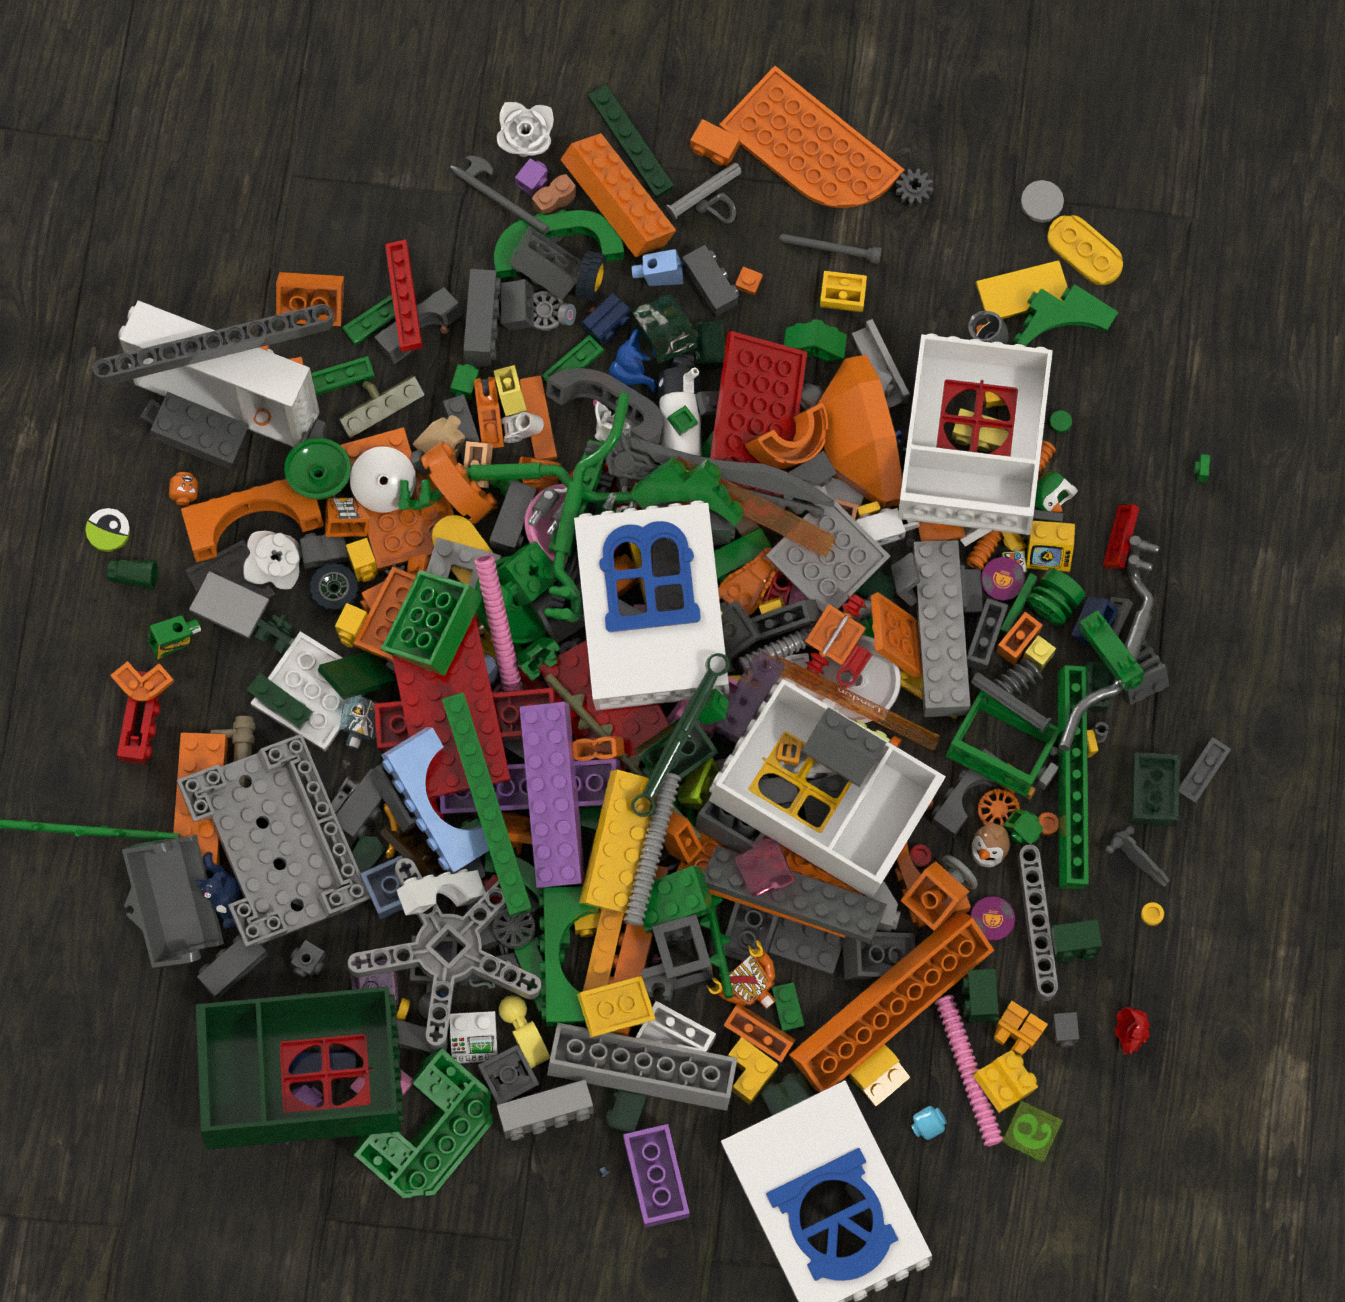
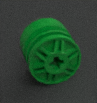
[1026,568,1086,626]

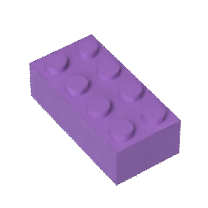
[623,1124,690,1228]

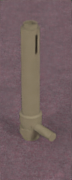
[210,716,255,788]

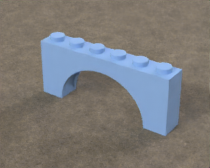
[381,727,489,873]

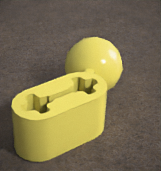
[498,995,550,1069]

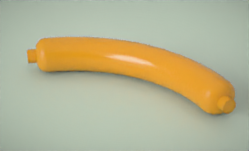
[384,803,399,859]

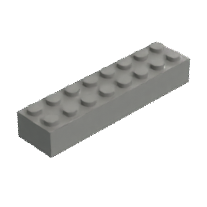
[912,540,970,717]
[547,1023,737,1111]

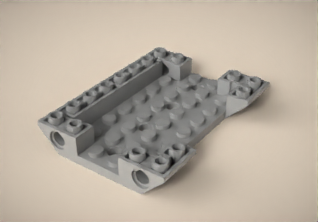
[177,734,371,947]

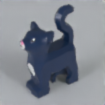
[195,852,244,929]

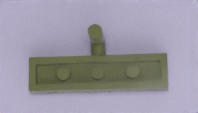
[338,375,425,438]

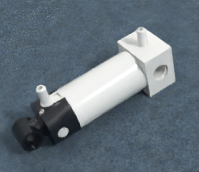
[658,350,702,472]

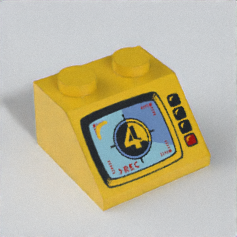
[1026,521,1075,572]

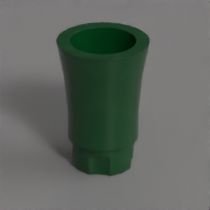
[107,560,158,590]

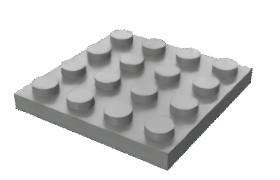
[765,494,890,614]

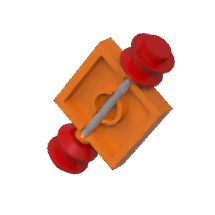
[805,594,867,676]

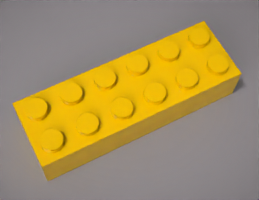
[579,770,658,914]

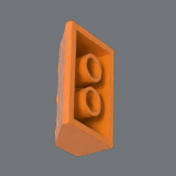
[276,272,344,326]

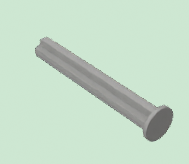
[666,163,741,220]

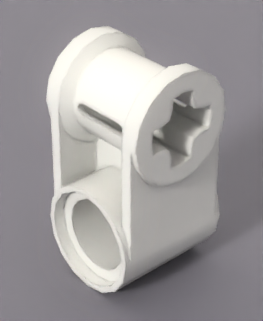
[501,412,544,443]

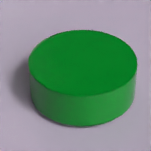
[1049,410,1072,433]

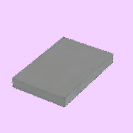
[189,571,269,639]

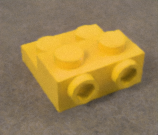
[973,1050,1038,1113]

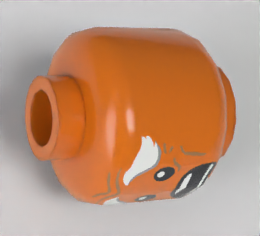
[169,472,198,506]

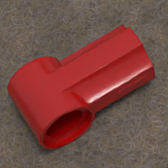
[836,644,873,688]

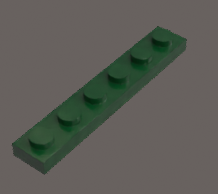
[588,85,674,199]

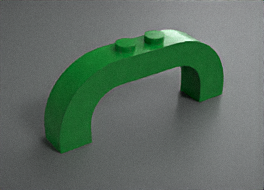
[494,210,624,279]

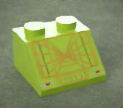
[677,758,721,811]

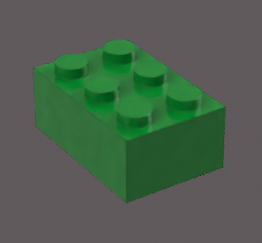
[642,866,715,934]

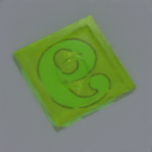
[1002,1101,1063,1162]

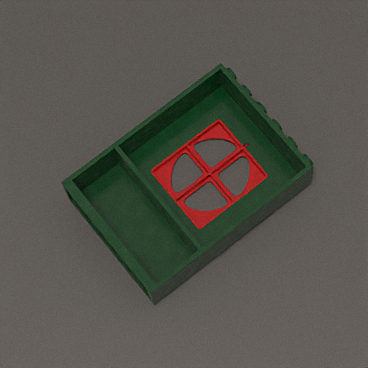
[196,986,404,1150]

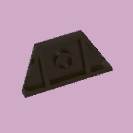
[379,826,449,877]

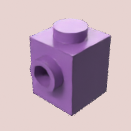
[515,158,549,197]

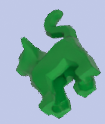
[514,634,560,681]

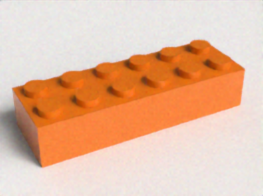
[560,133,676,257]
[174,733,228,871]

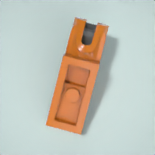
[474,377,504,448]

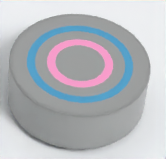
[558,303,576,326]

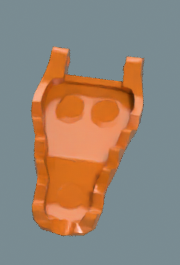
[718,548,779,616]

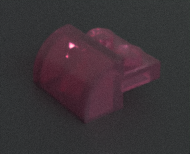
[735,839,796,898]

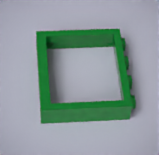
[946,690,1061,797]

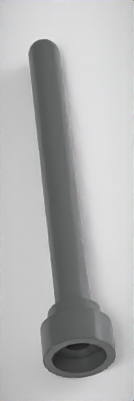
[779,234,882,265]

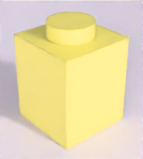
[1023,635,1056,672]

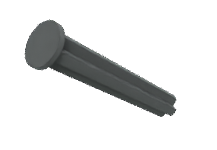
[971,673,1052,733]

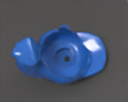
[609,329,657,393]

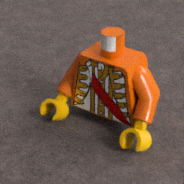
[706,940,776,1009]

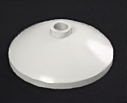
[350,446,416,513]

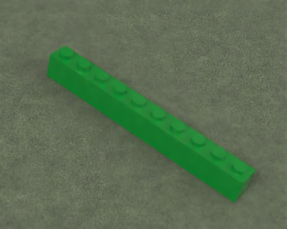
[1057,665,1089,890]
[442,692,533,918]

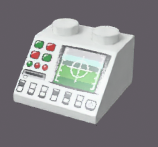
[450,1011,498,1064]

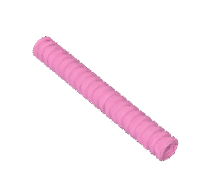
[475,555,523,692]
[935,995,1004,1147]

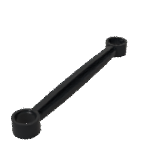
[549,471,616,609]

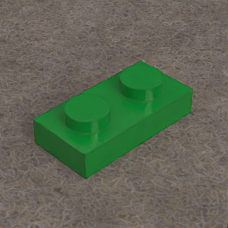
[772,982,804,1032]

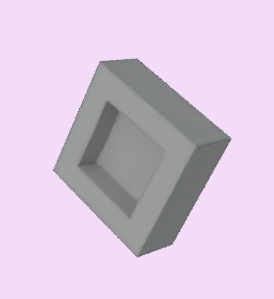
[1037,762,1059,790]

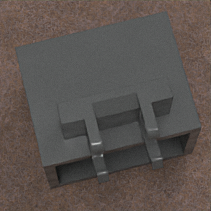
[641,914,714,1001]

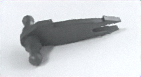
[1106,826,1170,887]

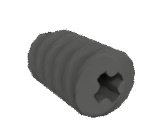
[992,659,1043,696]

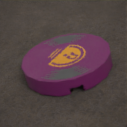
[981,557,1025,601]
[970,896,1015,942]

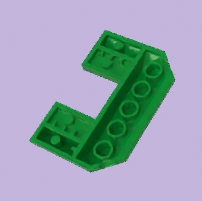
[353,1047,493,1198]

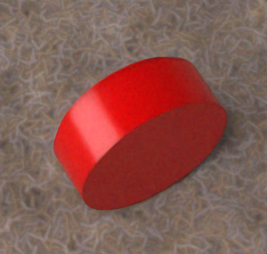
[909,844,932,868]

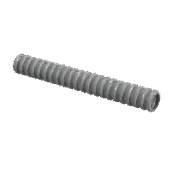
[738,596,873,675]
[623,773,681,926]

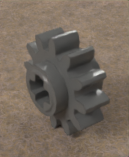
[896,168,933,207]

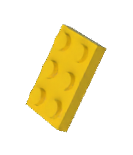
[577,976,655,1038]

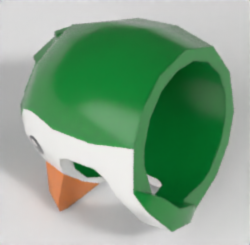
[1034,470,1078,512]

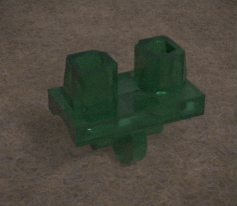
[255,613,296,653]

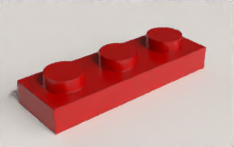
[1103,504,1139,569]

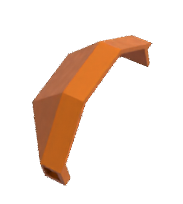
[818,354,902,509]

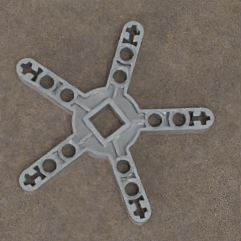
[348,858,541,1050]

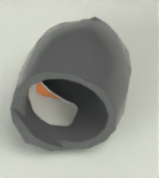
[968,311,1009,345]

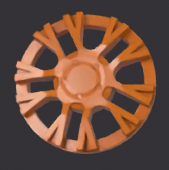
[978,789,1020,830]

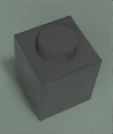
[1052,1012,1079,1048]

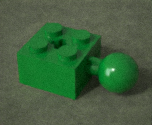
[497,541,558,611]

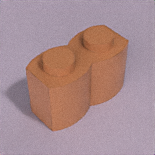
[532,174,576,215]

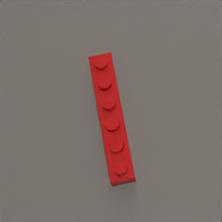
[385,239,423,352]

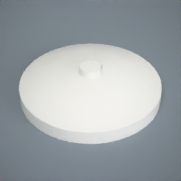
[812,635,901,723]

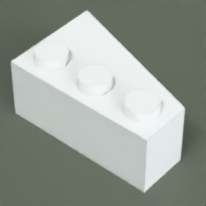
[636,1001,716,1052]

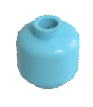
[911,1106,947,1140]

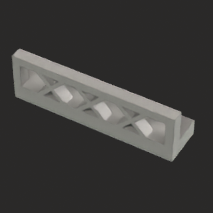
[851,319,909,410]

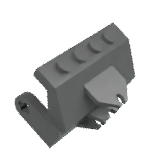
[122,834,224,968]

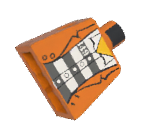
[324,493,370,537]

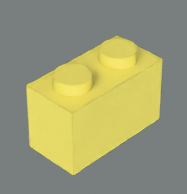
[494,365,527,416]

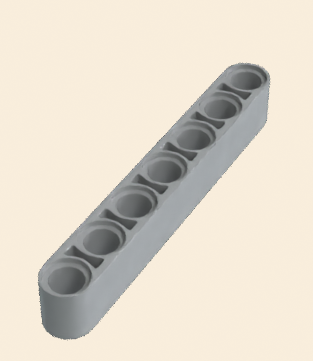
[1018,845,1058,1001]

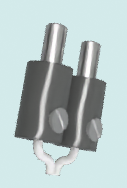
[528,487,567,537]

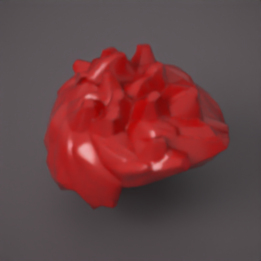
[1114,1007,1150,1054]

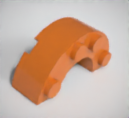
[745,402,828,469]
[421,440,498,525]

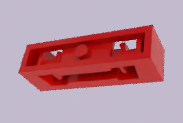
[117,671,164,765]

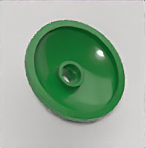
[284,438,351,500]

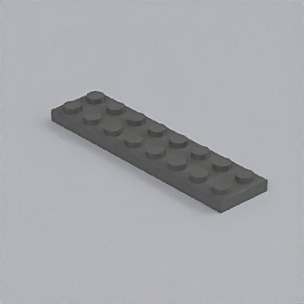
[704,846,887,944]

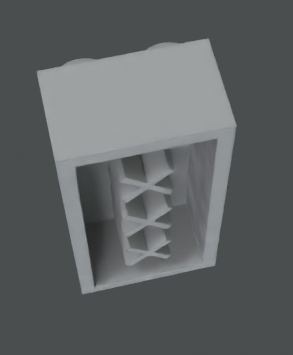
[497,1080,594,1141]

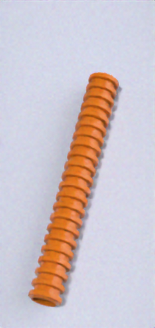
[966,440,1056,570]

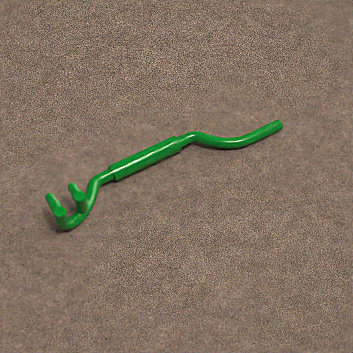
[544,392,630,623]
[398,462,637,510]

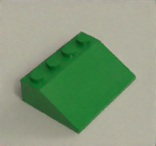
[381,570,483,676]

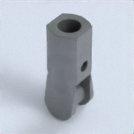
[331,776,360,814]

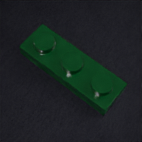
[246,673,313,731]

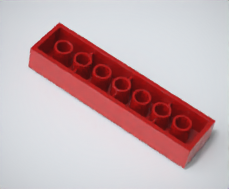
[374,688,556,752]

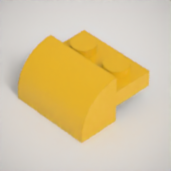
[820,271,867,312]
[848,1044,910,1106]

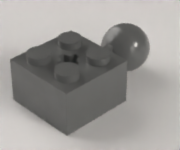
[410,936,458,1020]

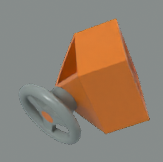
[901,855,978,931]

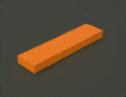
[520,375,557,460]

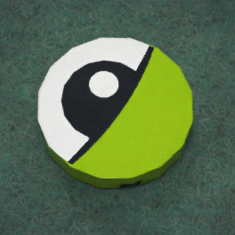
[86,508,130,552]

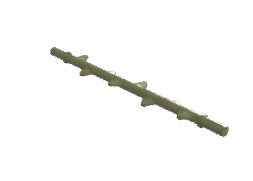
[545,673,703,840]

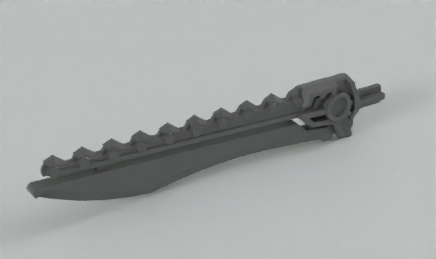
[585,432,835,518]

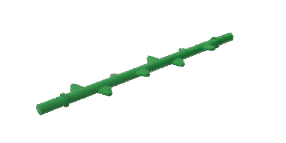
[683,807,734,999]
[0,819,181,841]

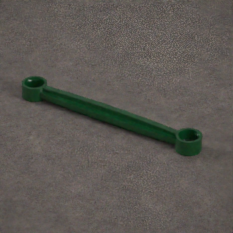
[631,653,730,817]

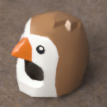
[972,823,1010,868]

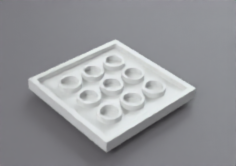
[251,632,365,752]

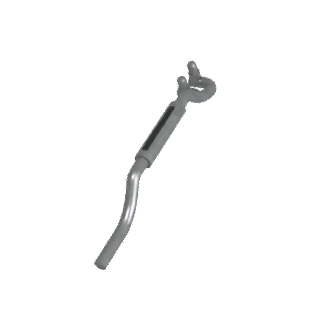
[1059,536,1160,751]

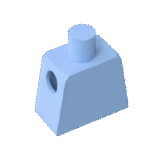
[632,249,683,286]

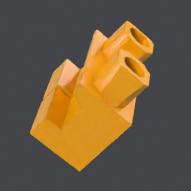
[993,1001,1048,1056]

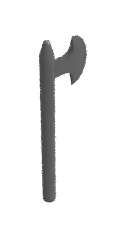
[450,155,550,234]

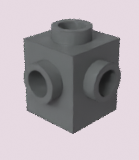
[290,940,326,979]

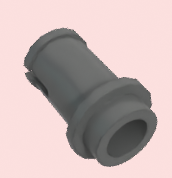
[1091,722,1109,743]

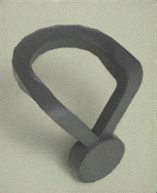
[696,193,736,224]

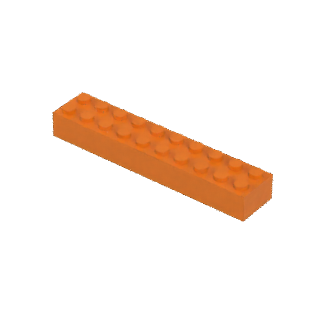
[789,910,994,1093]

